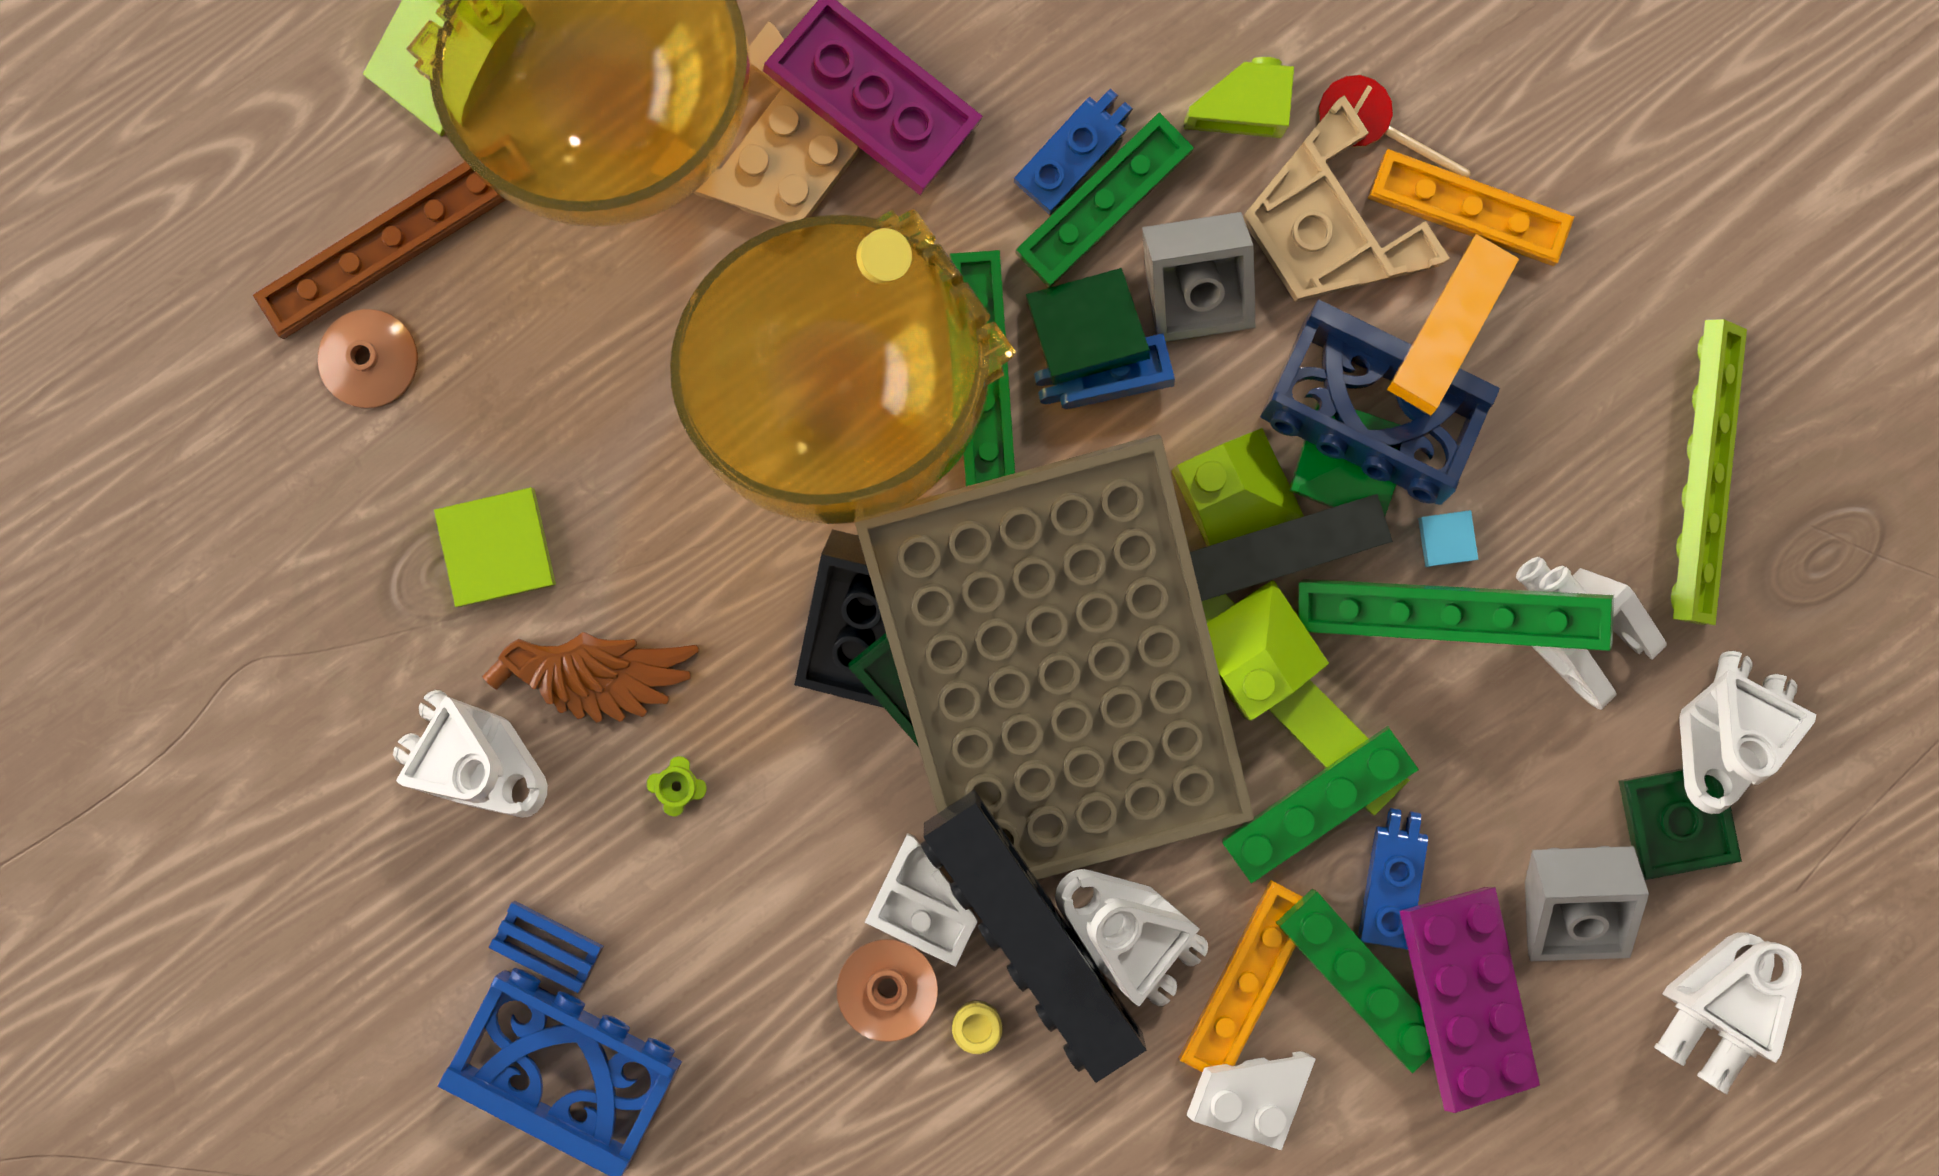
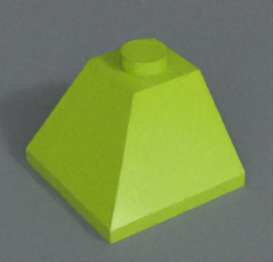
[1171,428,1304,547]
[1207,580,1329,720]

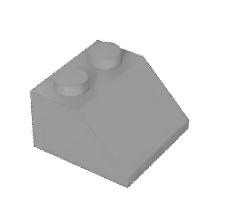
[1142,212,1256,342]
[1525,846,1649,961]

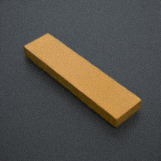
[1368,149,1574,266]
[1387,234,1519,415]
[1178,880,1303,1072]

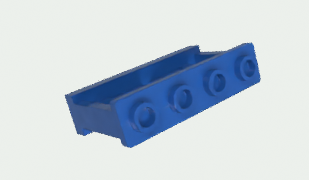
[437,968,682,1176]

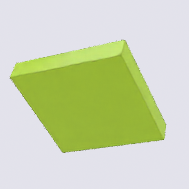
[434,487,556,608]

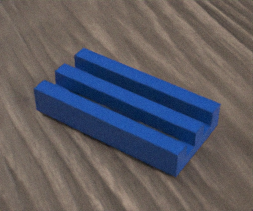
[488,901,604,993]

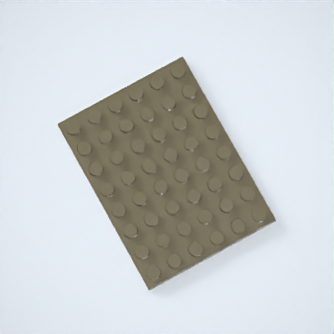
[854,434,1254,880]

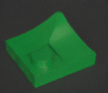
[1289,401,1400,516]

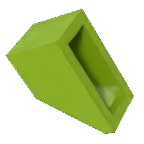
[1184,57,1294,138]

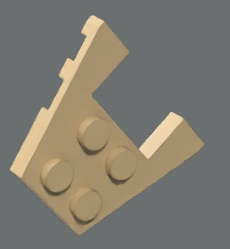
[652,21,860,230]
[1243,95,1450,302]

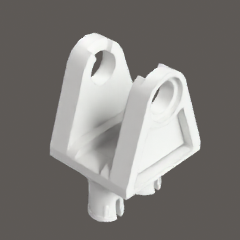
[1516,557,1667,710]
[1679,651,1816,814]
[393,690,548,818]
[1055,869,1208,1006]
[1654,933,1802,1095]

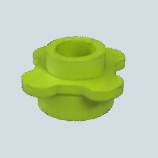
[647,756,707,816]

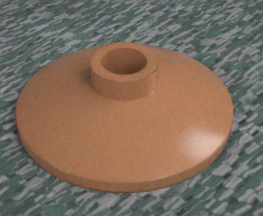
[317,309,418,408]
[836,939,938,1042]

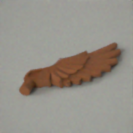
[482,632,699,723]

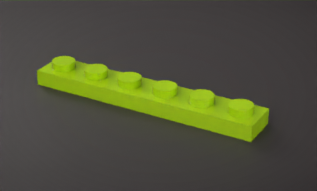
[1671,319,1747,626]

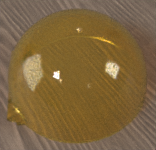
[406,0,751,227]
[670,209,1016,524]

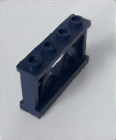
[1260,299,1500,505]

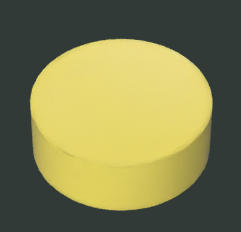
[856,228,912,284]
[952,1001,1002,1054]

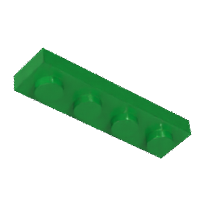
[1015,112,1194,288]
[1222,726,1419,884]
[1276,889,1432,1074]

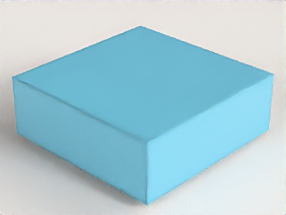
[1418,510,1478,567]

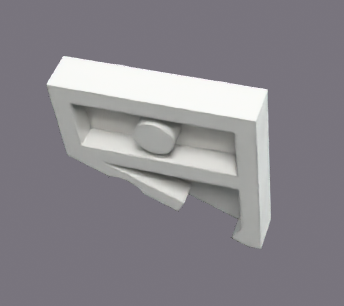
[865,833,978,967]
[1186,1051,1316,1150]

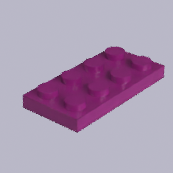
[763,0,983,196]
[1400,887,1540,1113]

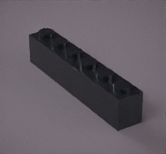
[921,790,1147,1083]

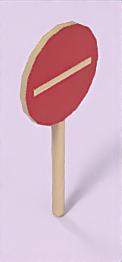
[1318,75,1471,178]

